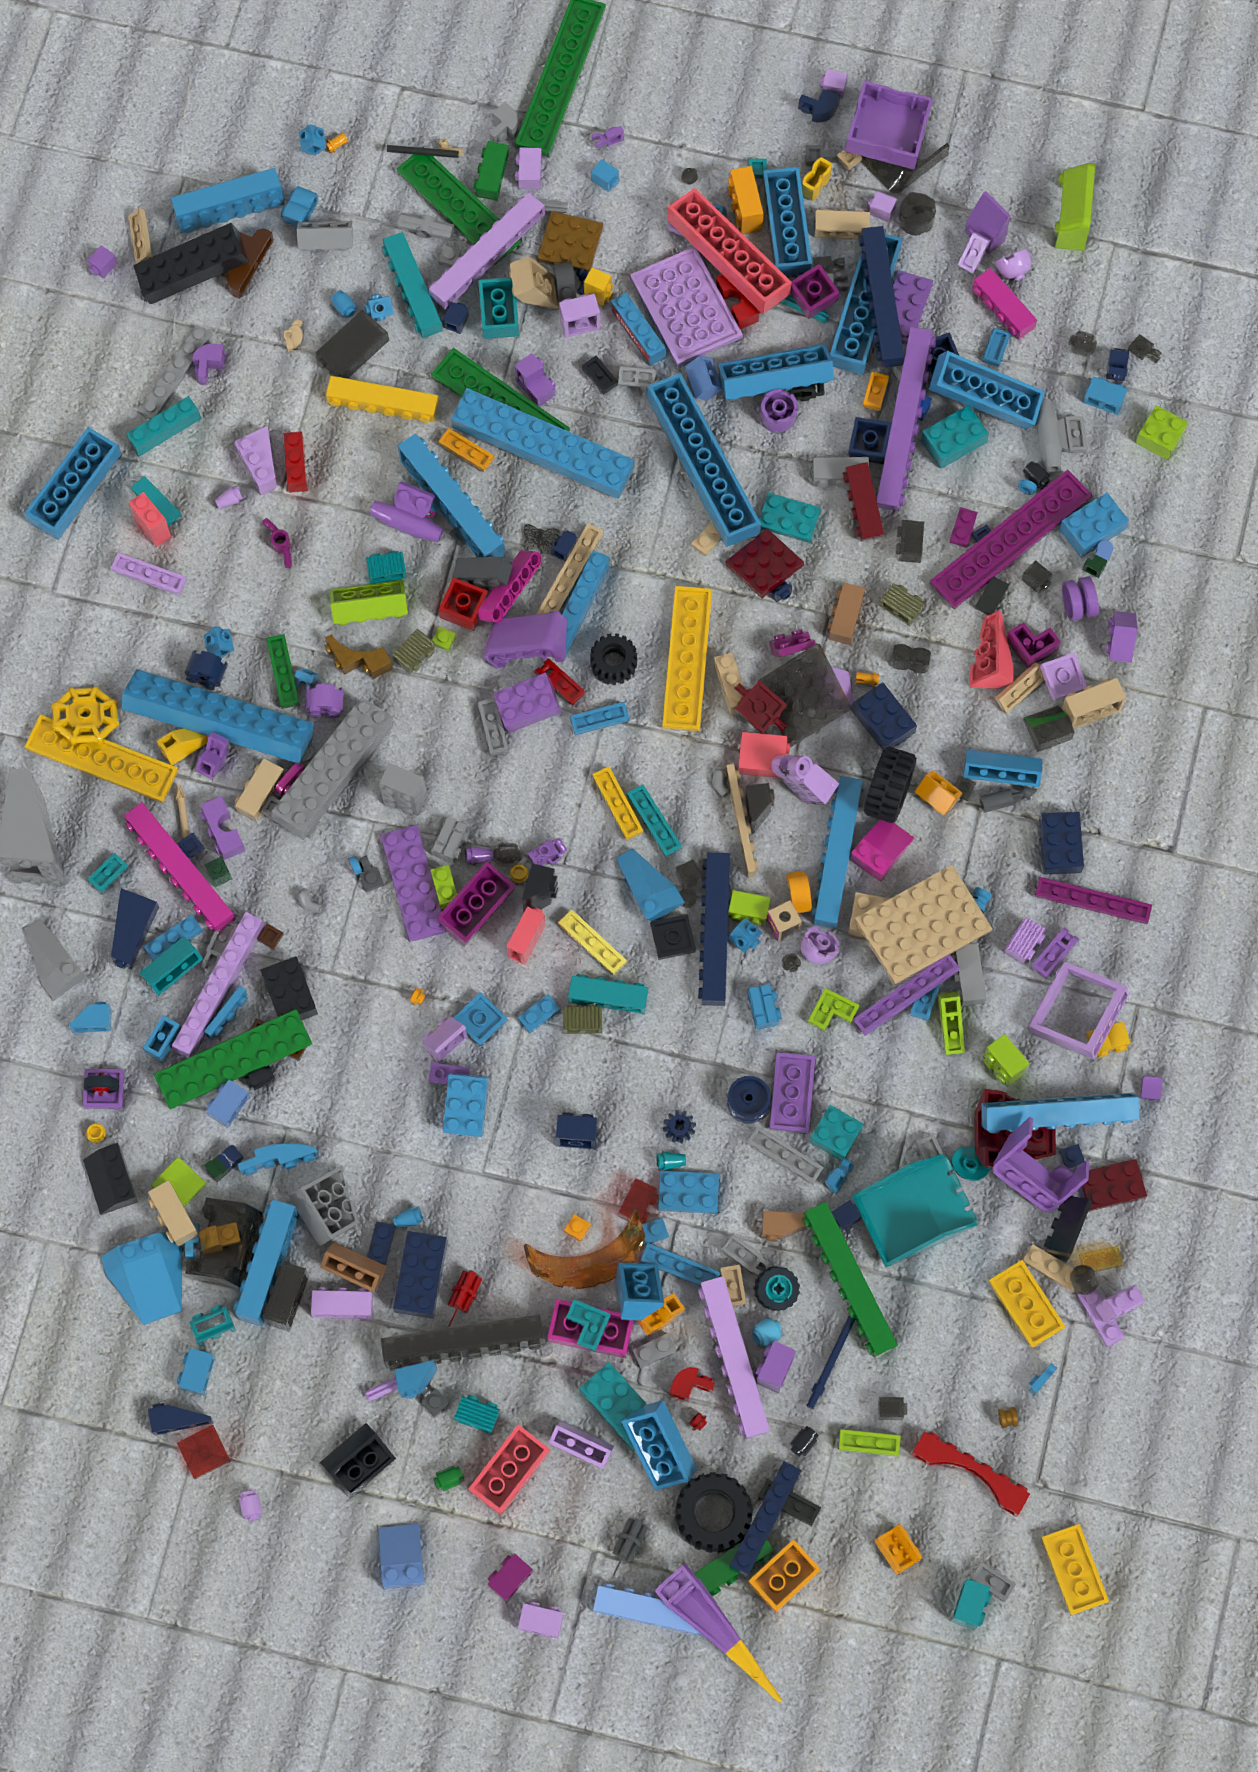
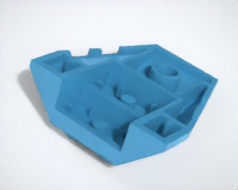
[101,1232,183,1325]

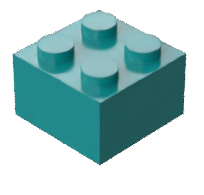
[809,1105,864,1161]
[951,1579,992,1630]

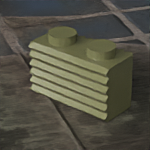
[880,583,924,626]
[393,628,435,674]
[563,1004,602,1034]

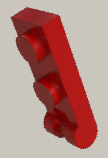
[534,658,585,706]

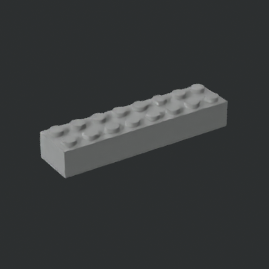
[271,697,393,840]

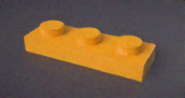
[438,428,495,472]

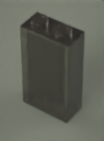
[316,310,389,379]

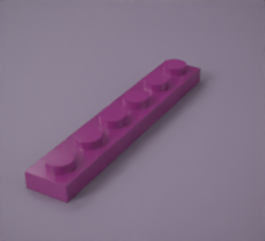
[1035,877,1152,924]

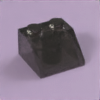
[745,783,775,834]

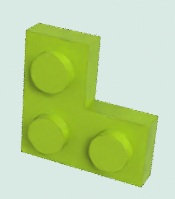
[808,988,860,1031]

